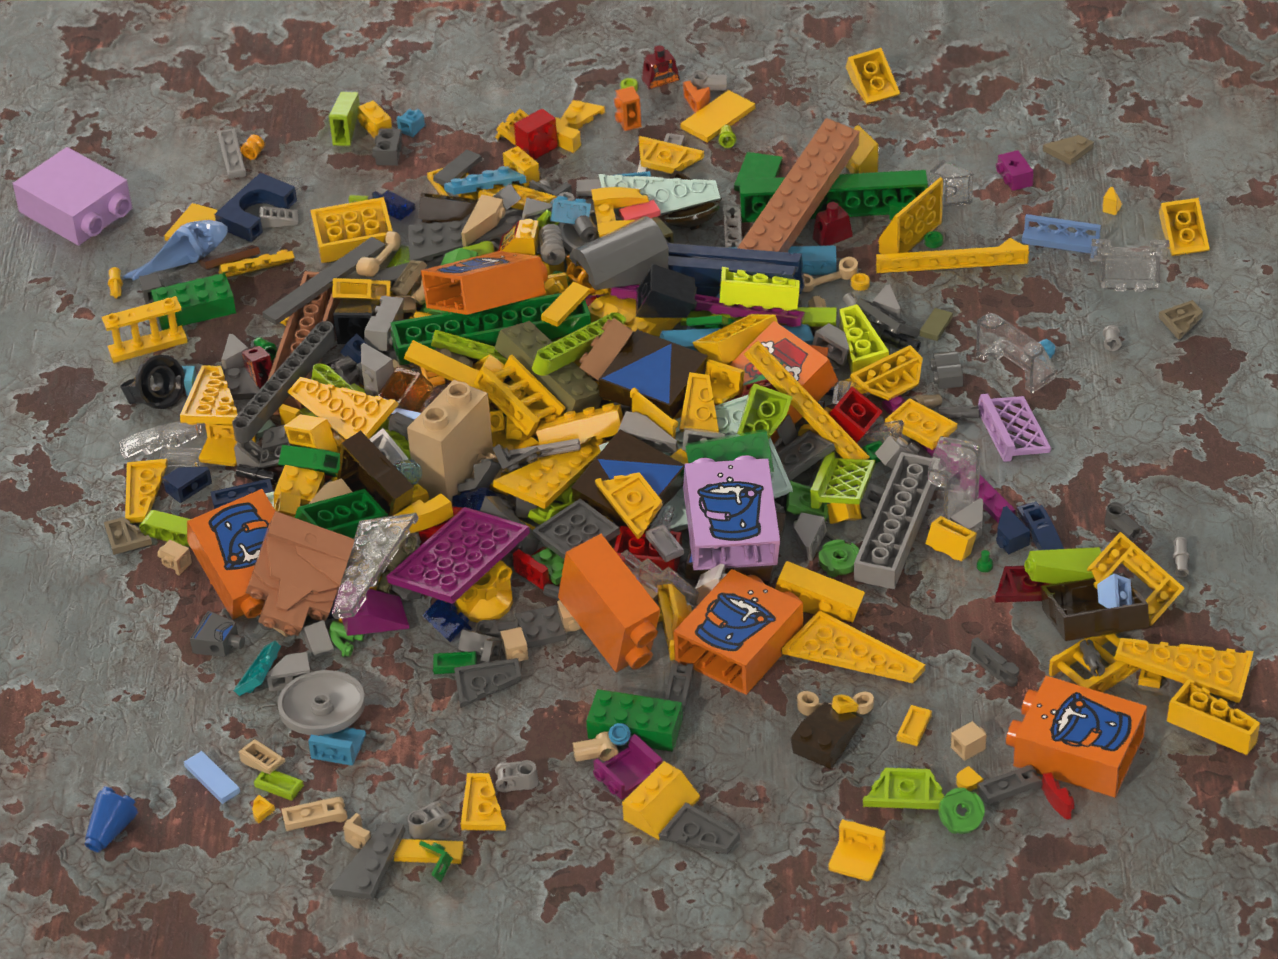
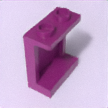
[593,734,663,800]

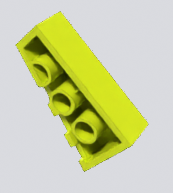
[719,267,800,311]
[839,304,889,374]

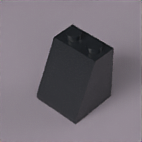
[636,264,697,318]
[333,299,380,344]

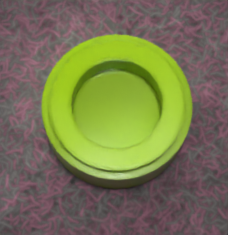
[620,78,638,91]

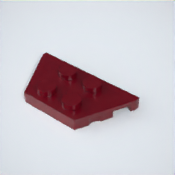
[994,566,1050,603]

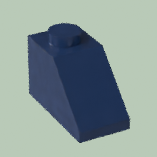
[163,467,212,503]
[996,506,1030,554]

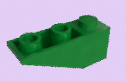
[278,445,340,477]

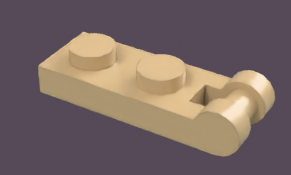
[282,797,348,831]

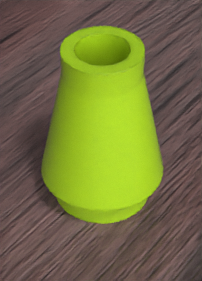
[718,125,737,148]

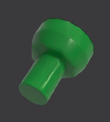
[976,550,993,572]

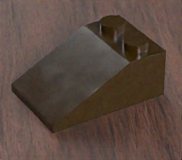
[791,702,864,769]

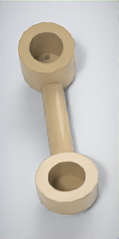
[356,231,401,277]
[802,257,858,292]
[797,691,874,716]

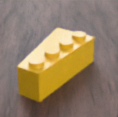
[536,403,623,445]
[775,561,865,623]
[1167,678,1260,755]

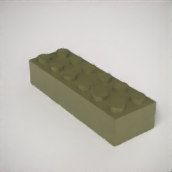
[495,321,602,413]

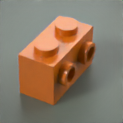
[614,86,641,131]

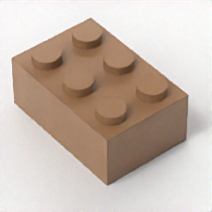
[579,318,635,381]

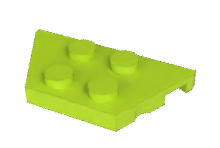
[863,768,944,809]

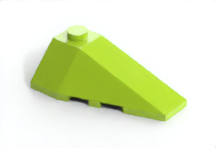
[737,383,792,439]

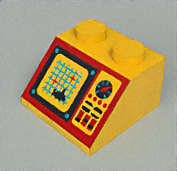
[498,219,539,256]

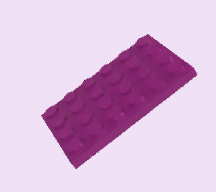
[386,507,530,604]

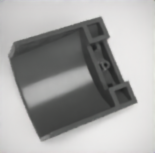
[569,216,669,290]

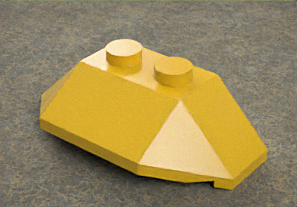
[850,345,923,400]
[657,584,692,660]

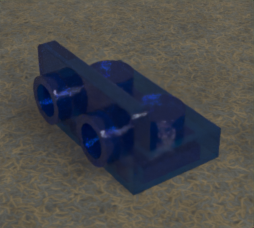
[372,190,415,221]
[452,488,497,511]
[422,599,473,642]

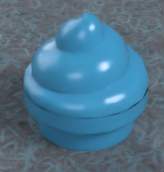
[1036,339,1056,359]
[608,723,631,745]

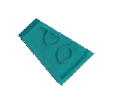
[233,641,281,696]

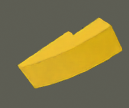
[555,117,581,153]
[332,278,390,301]
[387,494,453,536]

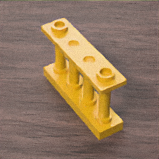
[102,296,188,363]
[473,355,566,436]
[1049,633,1141,692]

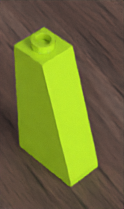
[329,92,360,146]
[1024,547,1113,584]

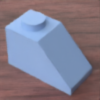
[1097,573,1132,608]

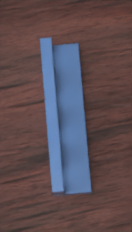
[1022,214,1101,254]

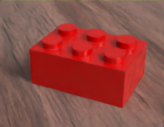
[614,526,682,579]

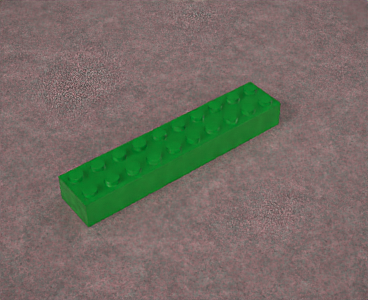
[739,170,928,223]
[390,293,591,366]

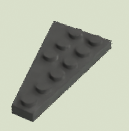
[408,216,521,262]

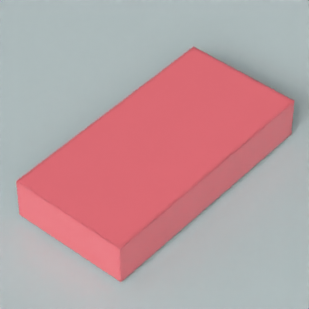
[619,200,661,220]

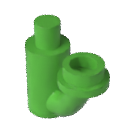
[329,621,365,657]

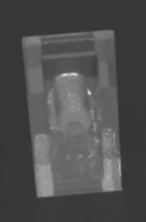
[832,379,859,404]

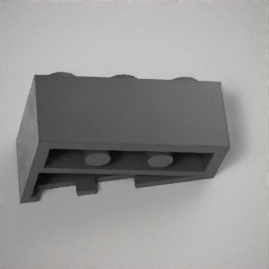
[480,496,540,556]

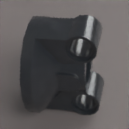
[120,355,185,409]

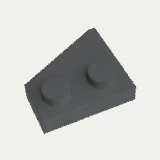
[225,368,260,400]

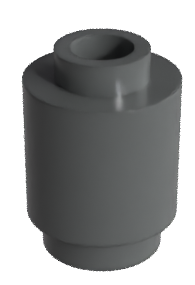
[574,215,598,242]

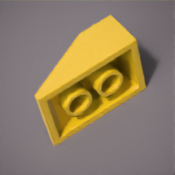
[846,48,900,105]
[1159,198,1210,256]

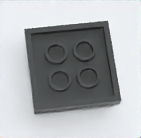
[532,499,620,559]

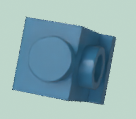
[397,109,425,137]

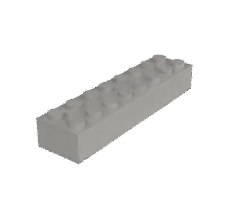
[854,452,940,589]

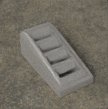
[260,207,299,228]

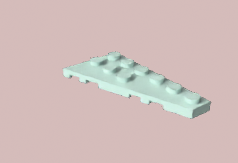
[598,174,720,216]

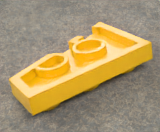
[679,372,719,432]
[461,773,506,831]

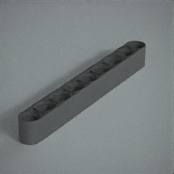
[232,321,335,443]

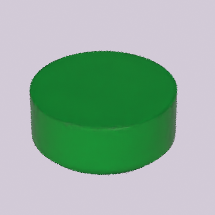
[924,231,943,248]

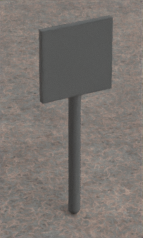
[774,415,798,449]

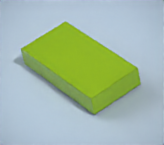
[254,770,304,801]

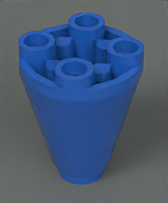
[84,786,138,853]

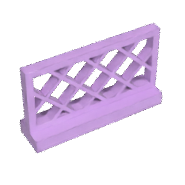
[978,394,1051,462]

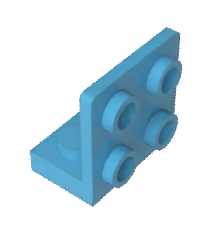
[550,196,591,225]
[308,727,366,766]

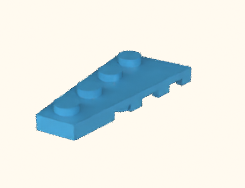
[444,166,526,195]

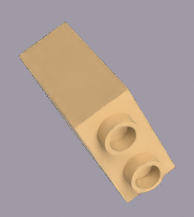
[407,380,494,507]

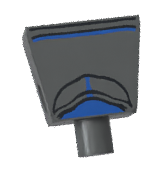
[190,611,245,657]

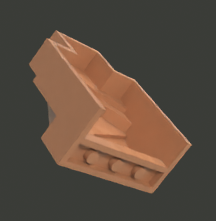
[245,511,355,636]

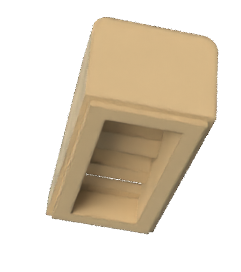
[239,739,285,774]

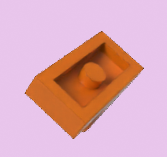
[683,80,710,113]

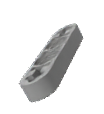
[724,206,742,248]

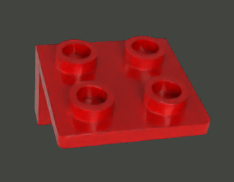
[513,547,553,590]

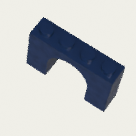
[214,172,297,243]

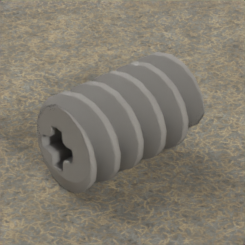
[538,224,565,265]

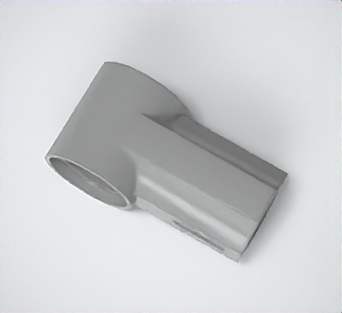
[692,70,727,91]

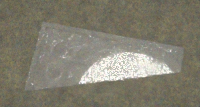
[332,513,419,619]

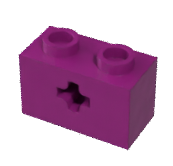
[996,150,1033,191]

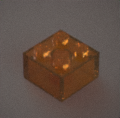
[377,367,435,412]

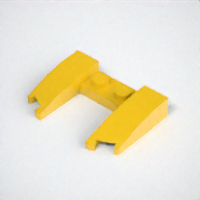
[591,187,649,238]
[1087,532,1185,626]

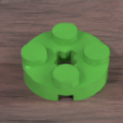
[819,540,859,577]
[938,788,985,834]

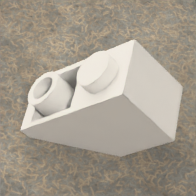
[695,564,727,604]

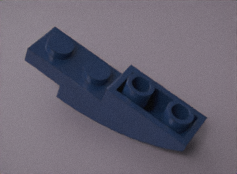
[1017,501,1064,550]

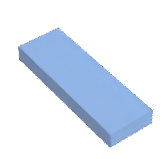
[184,751,240,804]

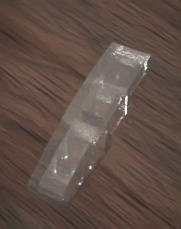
[119,421,202,459]
[620,550,699,607]

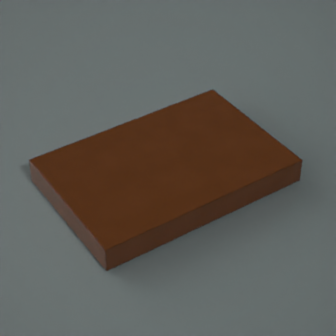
[199,245,260,269]

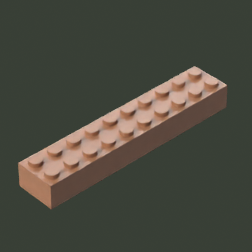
[738,118,859,252]
[267,271,341,416]

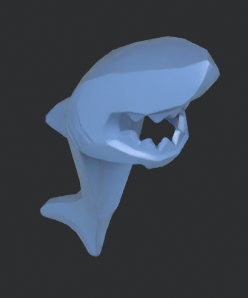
[123,220,228,281]

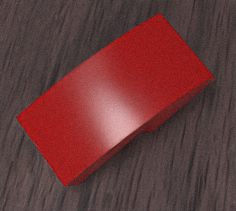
[1042,772,1075,820]

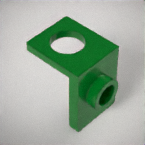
[419,841,453,882]

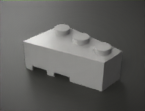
[364,296,404,351]

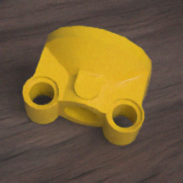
[455,560,513,623]

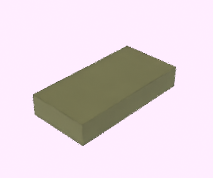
[920,308,953,341]

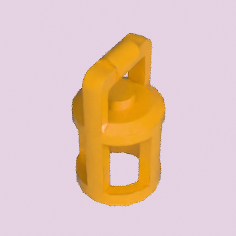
[565,255,597,294]

